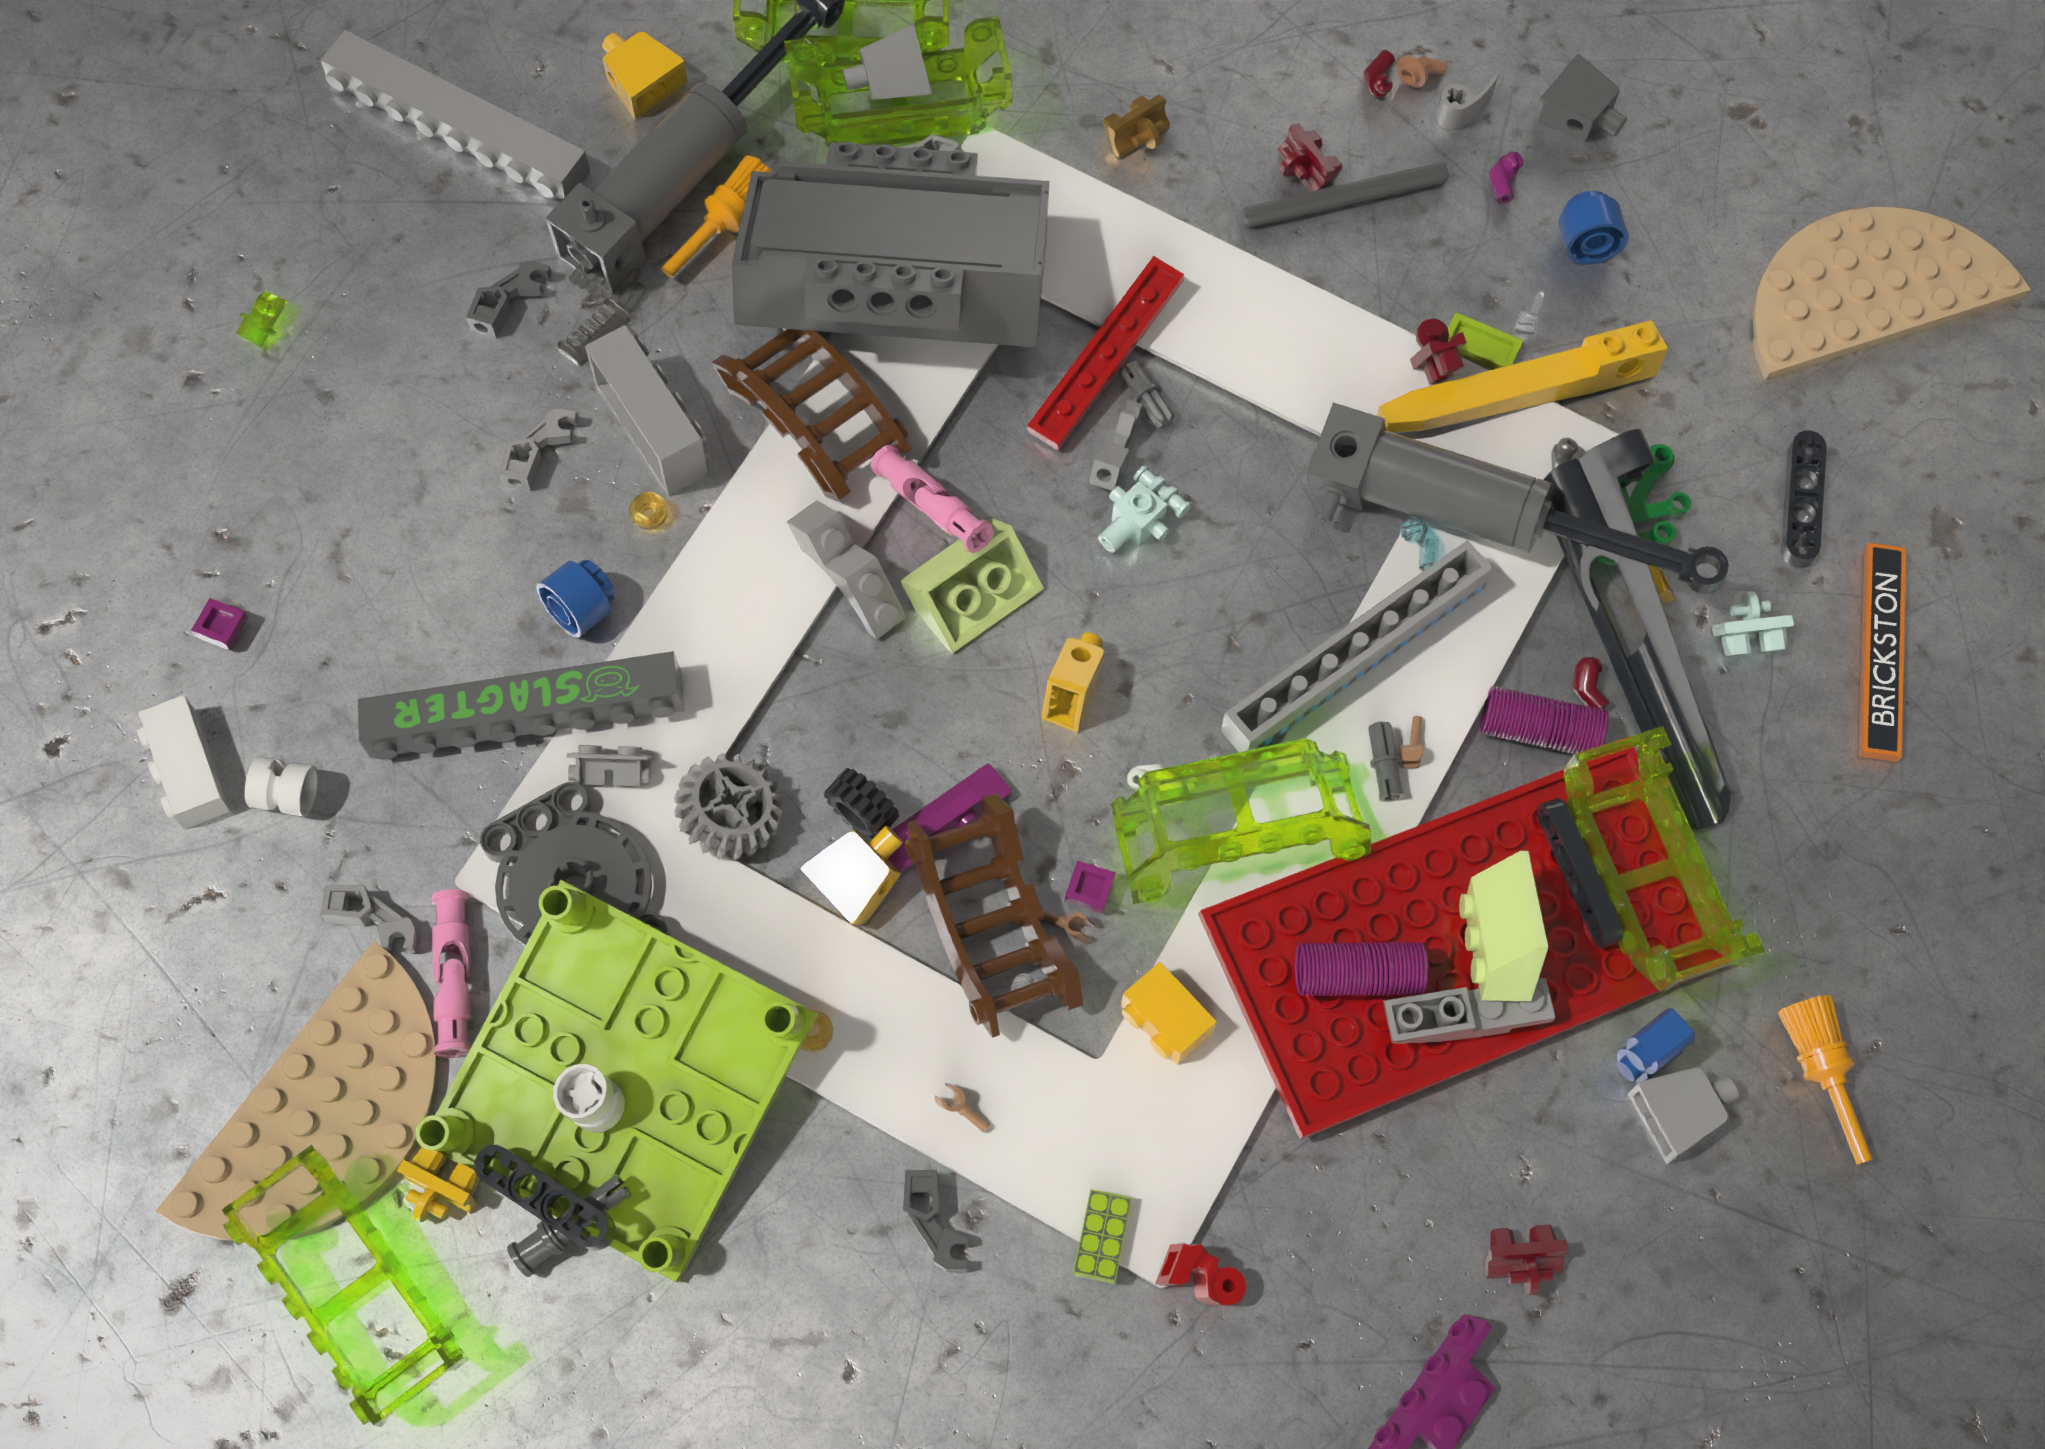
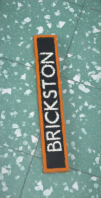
[1858,542,1906,762]

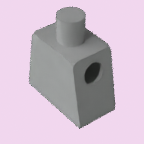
[842,25,932,100]
[1628,1067,1739,1164]

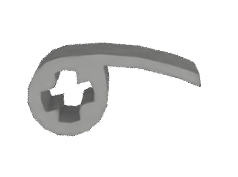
[1435,71,1499,131]

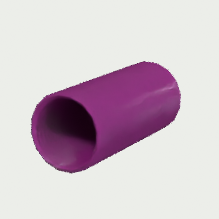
[1480,685,1609,758]
[1295,941,1428,996]

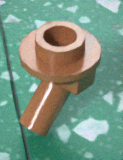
[1397,55,1447,88]

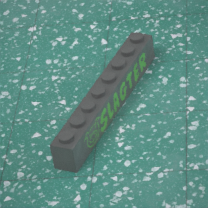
[358,651,684,760]

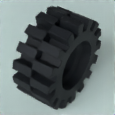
[824,768,900,840]

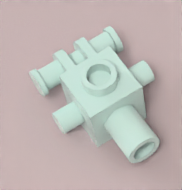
[1098,465,1192,553]

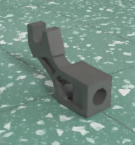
[466,261,552,338]
[903,1170,967,1272]

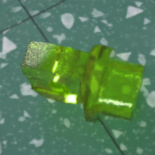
[235,291,287,348]

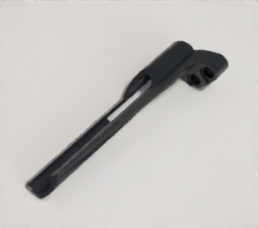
[1544,429,1731,830]

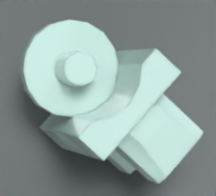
[1712,592,1794,657]

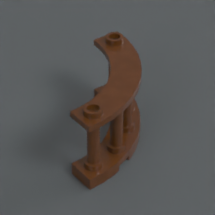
[711,328,912,500]
[905,793,1083,1038]

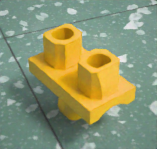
[396,1147,479,1222]

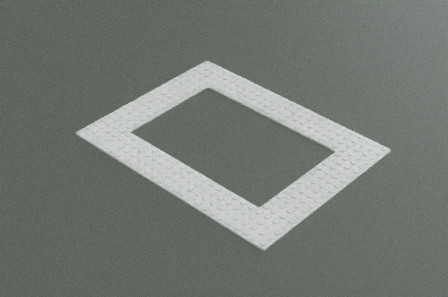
[455,124,1620,1288]

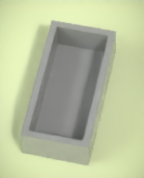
[585,325,710,496]

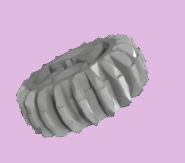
[674,753,783,861]

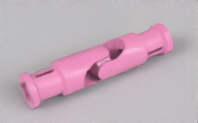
[871,444,993,553]
[432,889,472,1058]

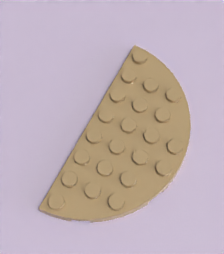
[1751,207,2031,380]
[156,941,439,1244]

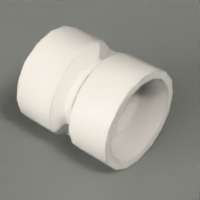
[245,756,319,816]
[553,1064,625,1133]

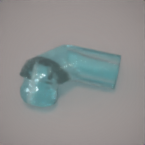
[1400,517,1439,571]

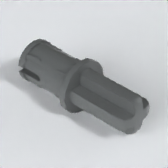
[1120,361,1175,429]
[1368,721,1405,802]

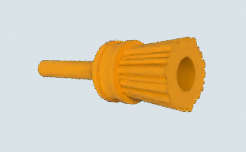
[661,155,772,278]
[1778,995,1873,1165]

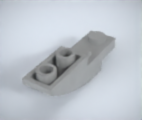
[1383,978,1555,1043]

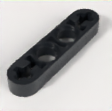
[1781,430,1827,568]
[1537,797,1623,949]
[474,1145,616,1251]

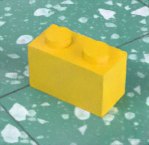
[1121,962,1217,1065]

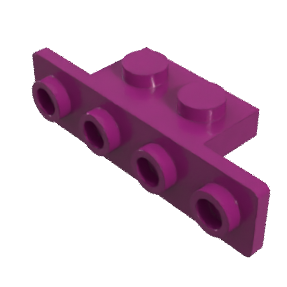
[888,763,1011,873]
[1368,1314,1496,1449]

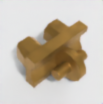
[1103,94,1170,158]

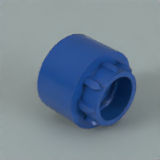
[1558,191,1629,265]
[536,560,616,638]

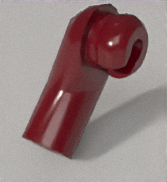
[1363,50,1395,98]
[1572,657,1610,710]

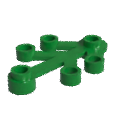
[1596,444,1691,565]

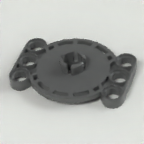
[480,782,670,946]

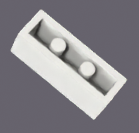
[137,695,231,830]

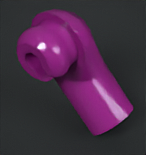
[1489,151,1523,204]

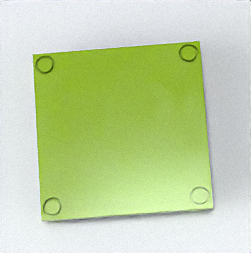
[416,880,818,1282]

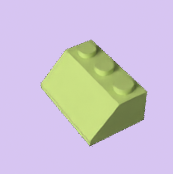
[900,518,1044,653]
[1459,851,1548,1002]

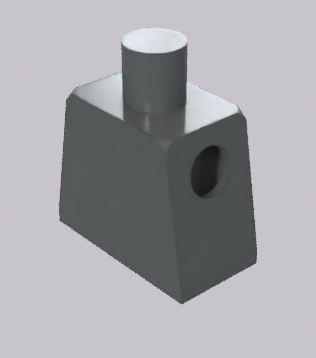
[1534,54,1627,141]

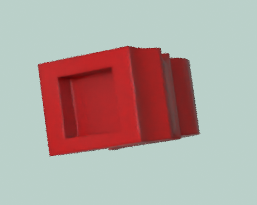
[1155,1243,1246,1306]

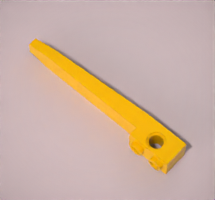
[1377,320,1668,432]

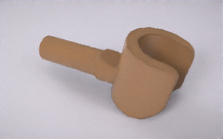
[1398,716,1424,768]
[1041,911,1095,943]
[934,1083,990,1132]

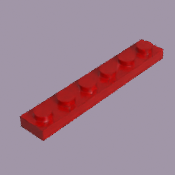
[1027,256,1184,451]

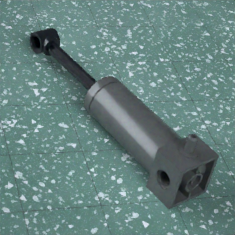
[545,0,845,296]
[1307,402,1729,595]

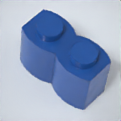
[1616,1008,1695,1083]

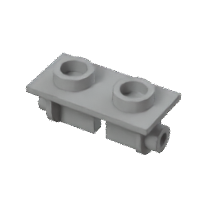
[566,745,653,787]

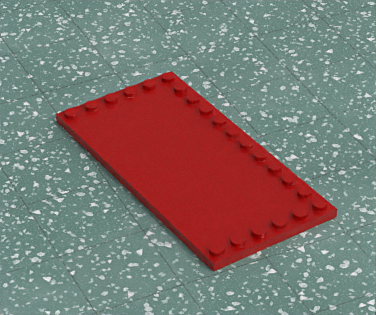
[1198,743,1743,1140]

